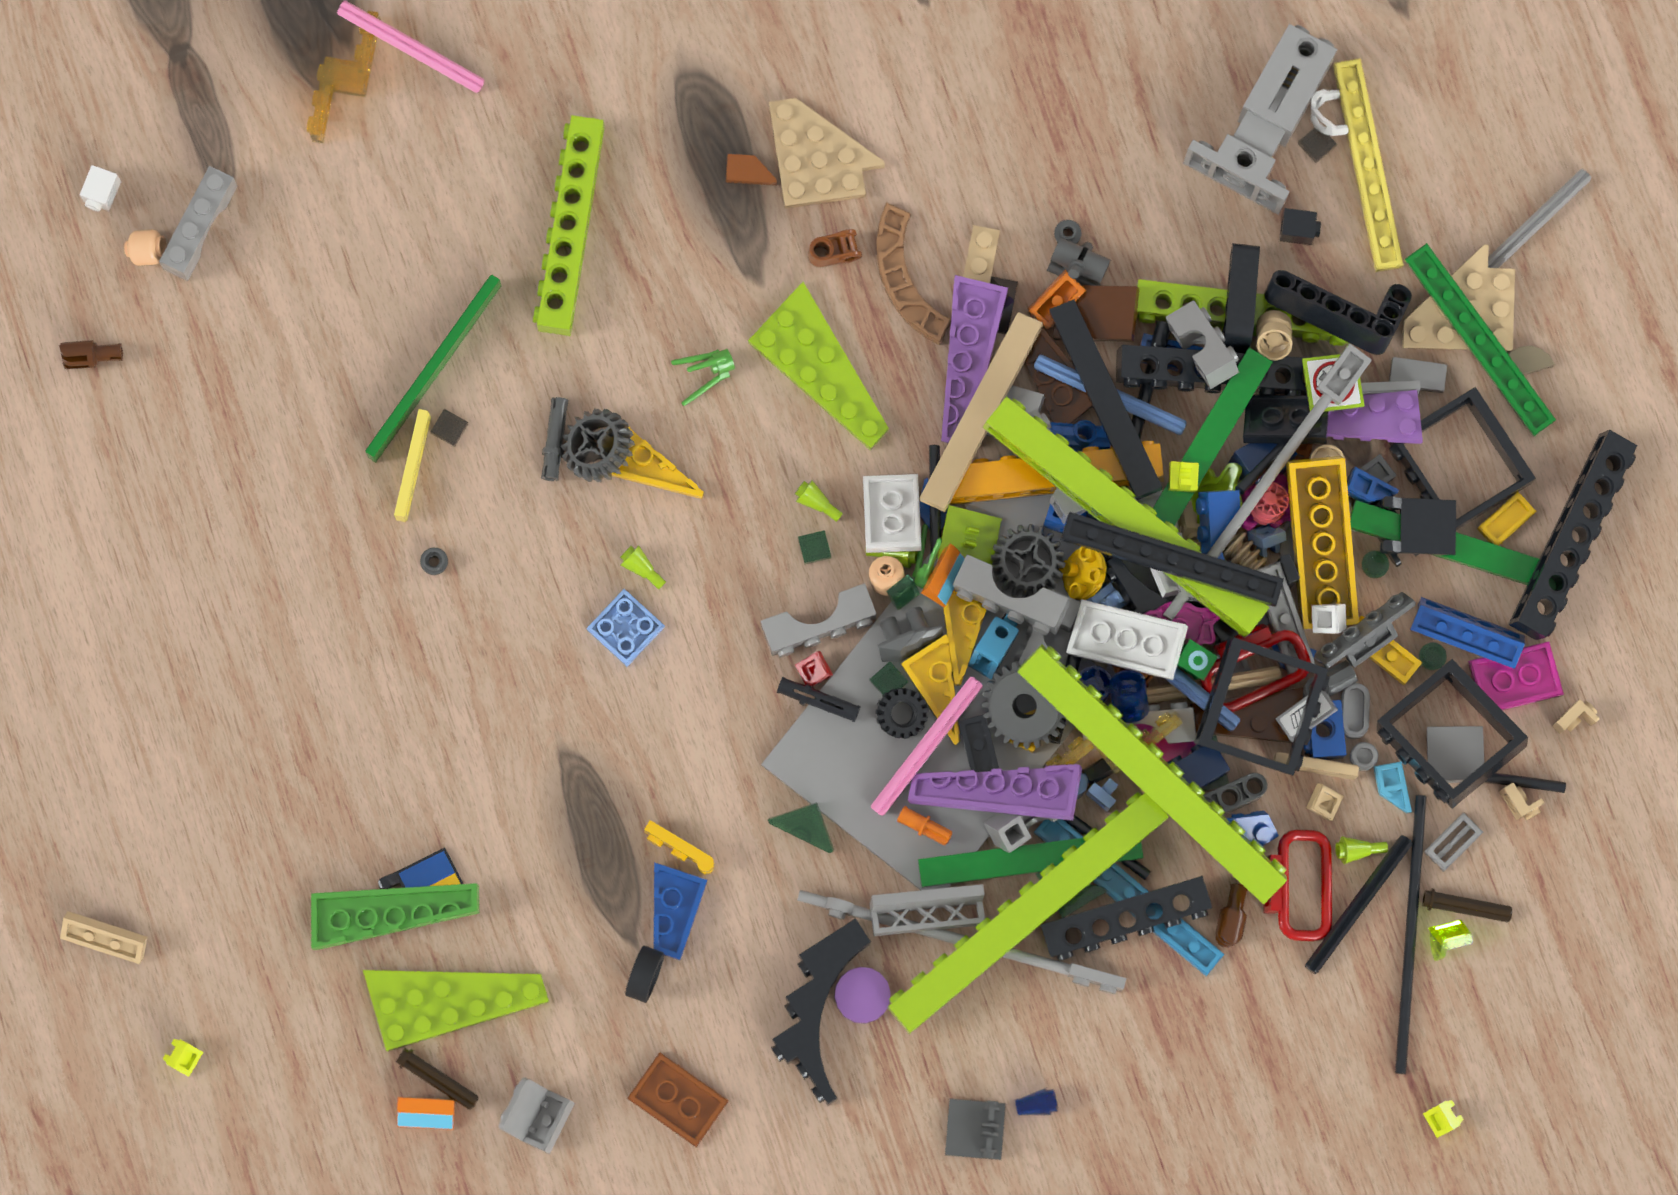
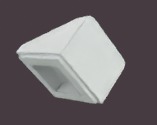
[1312,604,1346,634]

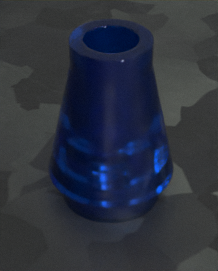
[1015,1088,1058,1116]

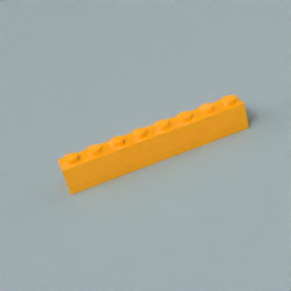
[949,441,1164,505]

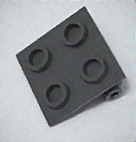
[945,1099,1006,1160]

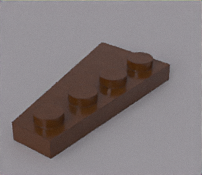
[1025,314,1093,424]
[1190,688,1303,743]

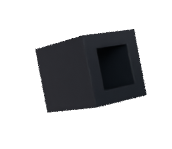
[1279,208,1321,245]

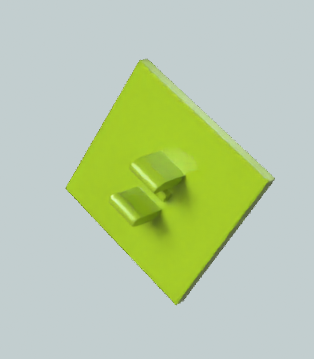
[937,505,1002,565]

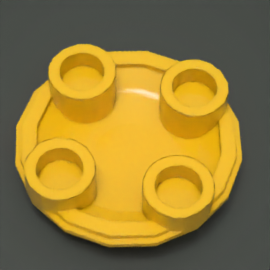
[1059,547,1106,600]

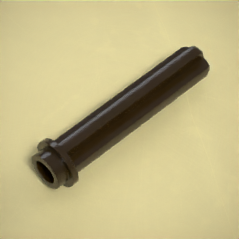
[1422,888,1512,923]
[396,1048,479,1110]

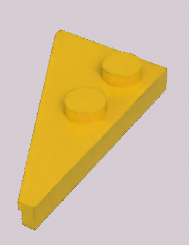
[612,427,704,499]
[943,590,987,686]
[901,634,960,745]

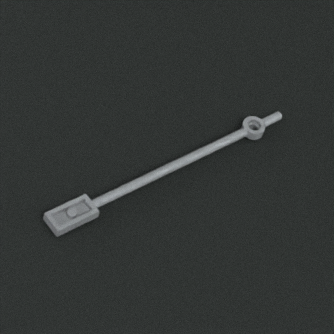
[1163,344,1372,621]
[797,890,1126,994]

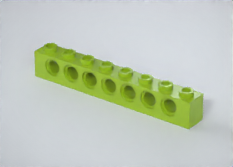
[533,115,605,336]
[1137,279,1348,346]

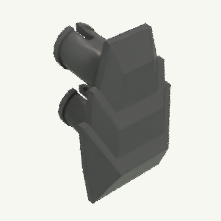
[878,607,944,662]

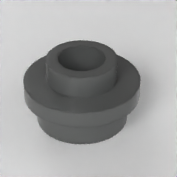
[1054,220,1082,244]
[420,547,448,575]

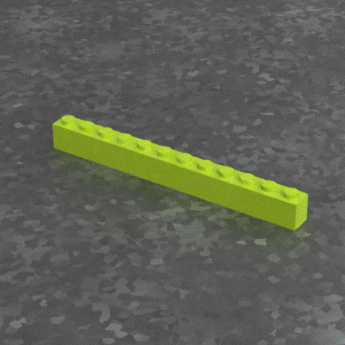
[982,396,1270,638]
[1017,644,1287,904]
[888,792,1169,1034]

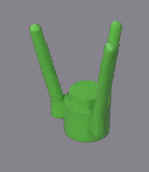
[671,349,735,406]
[912,524,942,589]

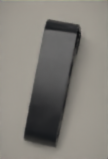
[1222,243,1260,353]

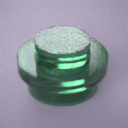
[1361,551,1389,578]
[1419,643,1447,670]

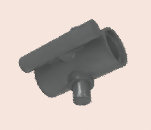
[1047,237,1111,286]

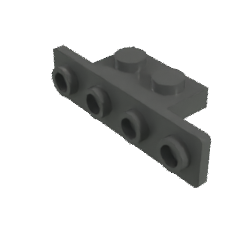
[1314,592,1416,668]

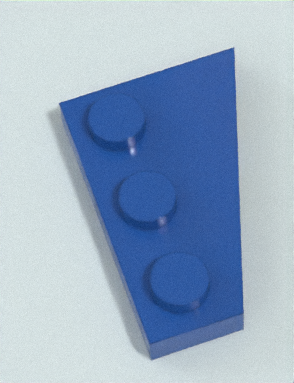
[654,862,707,961]

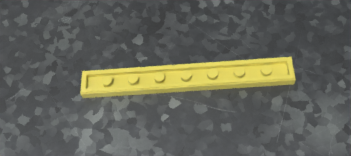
[1333,59,1403,272]

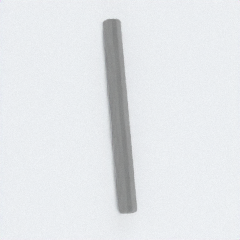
[1488,169,1591,268]

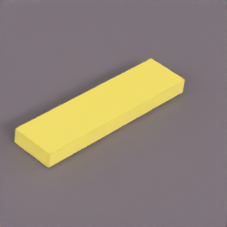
[394,409,431,522]

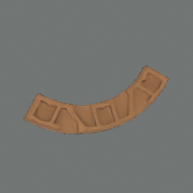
[876,202,951,345]

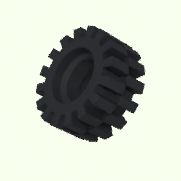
[875,688,928,739]

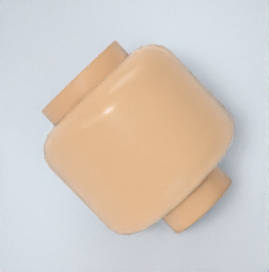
[124,229,167,266]
[869,556,905,596]

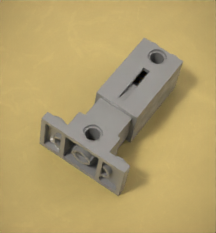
[1183,24,1337,215]

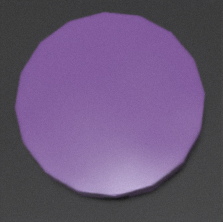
[835,967,891,1024]

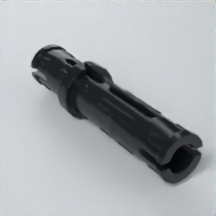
[776,677,861,722]

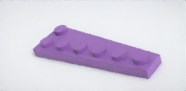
[941,275,1008,443]
[1327,390,1423,444]
[908,764,1082,820]

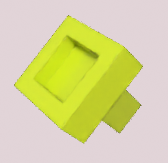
[1168,461,1199,492]
[162,1039,203,1077]
[1423,1100,1463,1138]

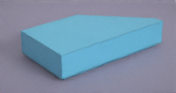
[1373,762,1412,814]

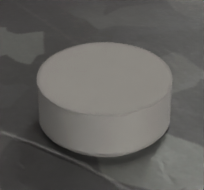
[1349,742,1378,771]

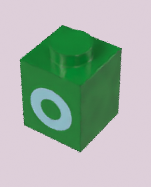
[1177,638,1218,680]

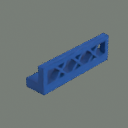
[1410,597,1525,669]

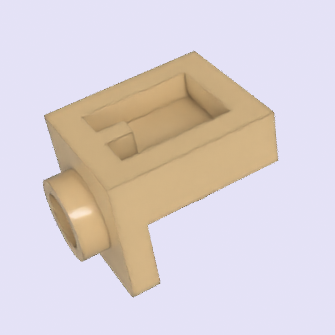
[1178,501,1201,544]
[1552,699,1599,734]
[1499,783,1544,821]

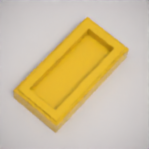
[1477,492,1537,546]

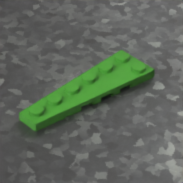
[311,883,479,950]

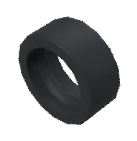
[625,945,664,1003]

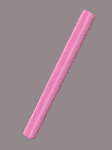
[337,1,485,93]
[871,677,983,816]

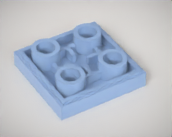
[586,589,665,667]

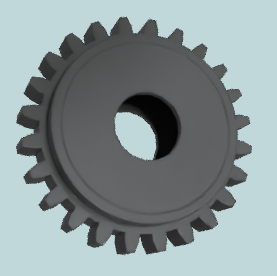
[982,659,1066,749]

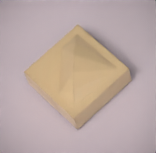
[1306,783,1344,821]

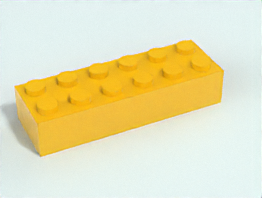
[1286,456,1359,629]

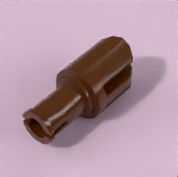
[59,340,123,369]
[1215,883,1248,948]

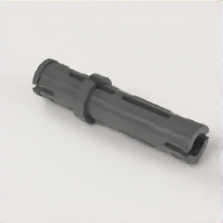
[541,397,569,481]

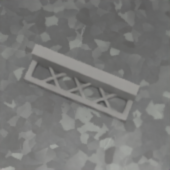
[869,884,985,936]

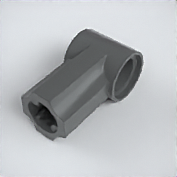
[1303,660,1358,698]

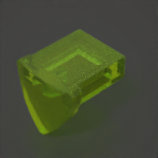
[1429,920,1472,961]

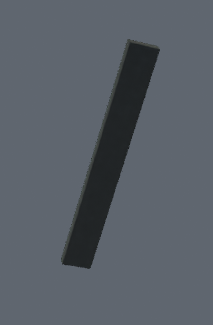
[1049,299,1162,500]
[1060,512,1284,607]

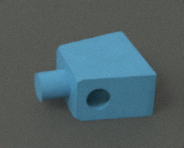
[968,613,1019,680]

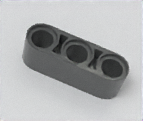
[1202,773,1268,816]

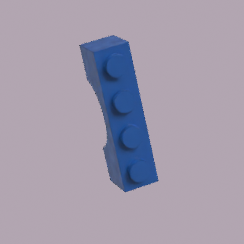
[1196,490,1240,561]

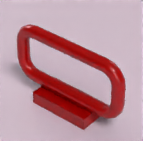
[1200,623,1311,712]
[1263,830,1332,941]

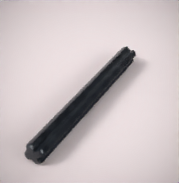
[1305,835,1413,974]

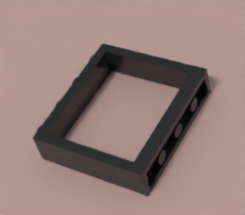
[1389,387,1536,530]
[1194,637,1330,776]
[1377,659,1528,809]

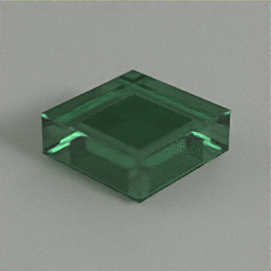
[798,530,831,565]
[887,575,920,610]
[869,661,909,695]

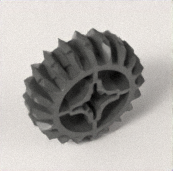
[561,408,635,483]
[990,524,1065,598]

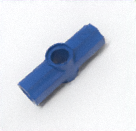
[1050,420,1111,452]

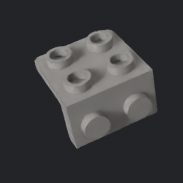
[499,1077,575,1154]

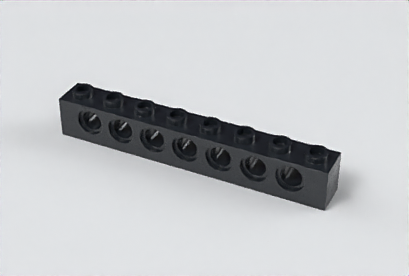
[1116,345,1308,396]
[1508,430,1638,640]

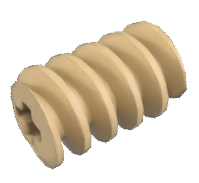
[1223,532,1268,570]

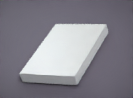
[863,474,921,553]

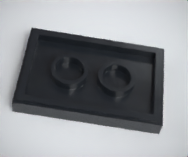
[1243,395,1329,444]

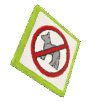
[1302,354,1365,412]

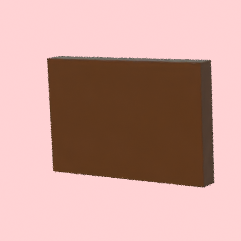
[1053,285,1139,342]

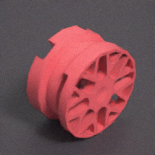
[1250,482,1289,525]

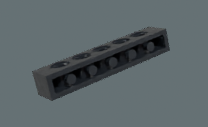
[1041,876,1213,961]

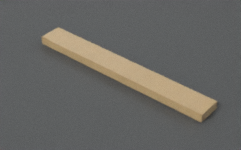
[920,312,1043,512]

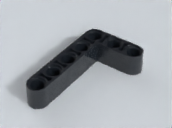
[1264,270,1412,355]

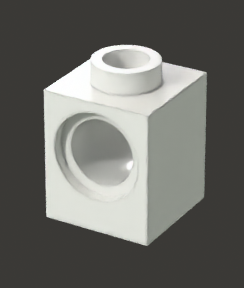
[80,165,121,212]

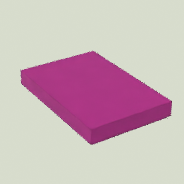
[1468,641,1564,710]

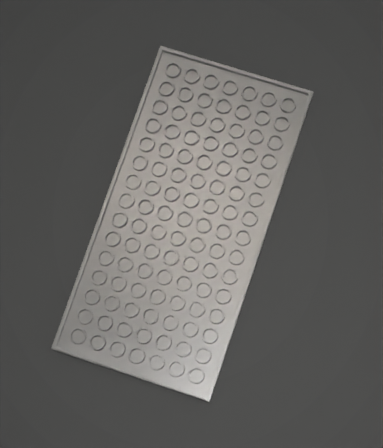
[761,451,1201,891]

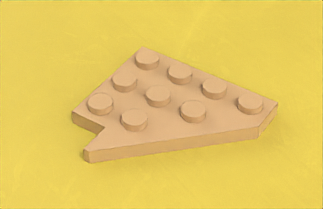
[769,98,885,209]
[1402,244,1515,351]

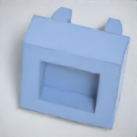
[1247,524,1286,558]
[1087,582,1124,609]
[1086,778,1118,812]

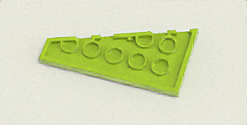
[748,282,889,450]
[363,970,549,1052]

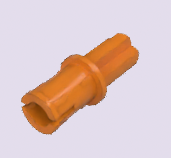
[897,806,952,845]

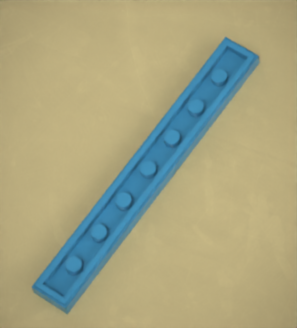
[1034,819,1224,976]

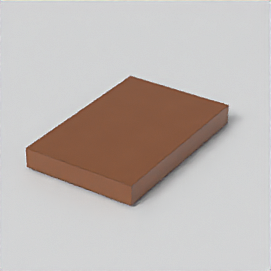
[627,1052,729,1148]

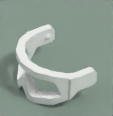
[1311,89,1348,136]

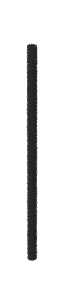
[1395,795,1427,1074]

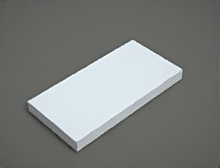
[1066,600,1188,680]

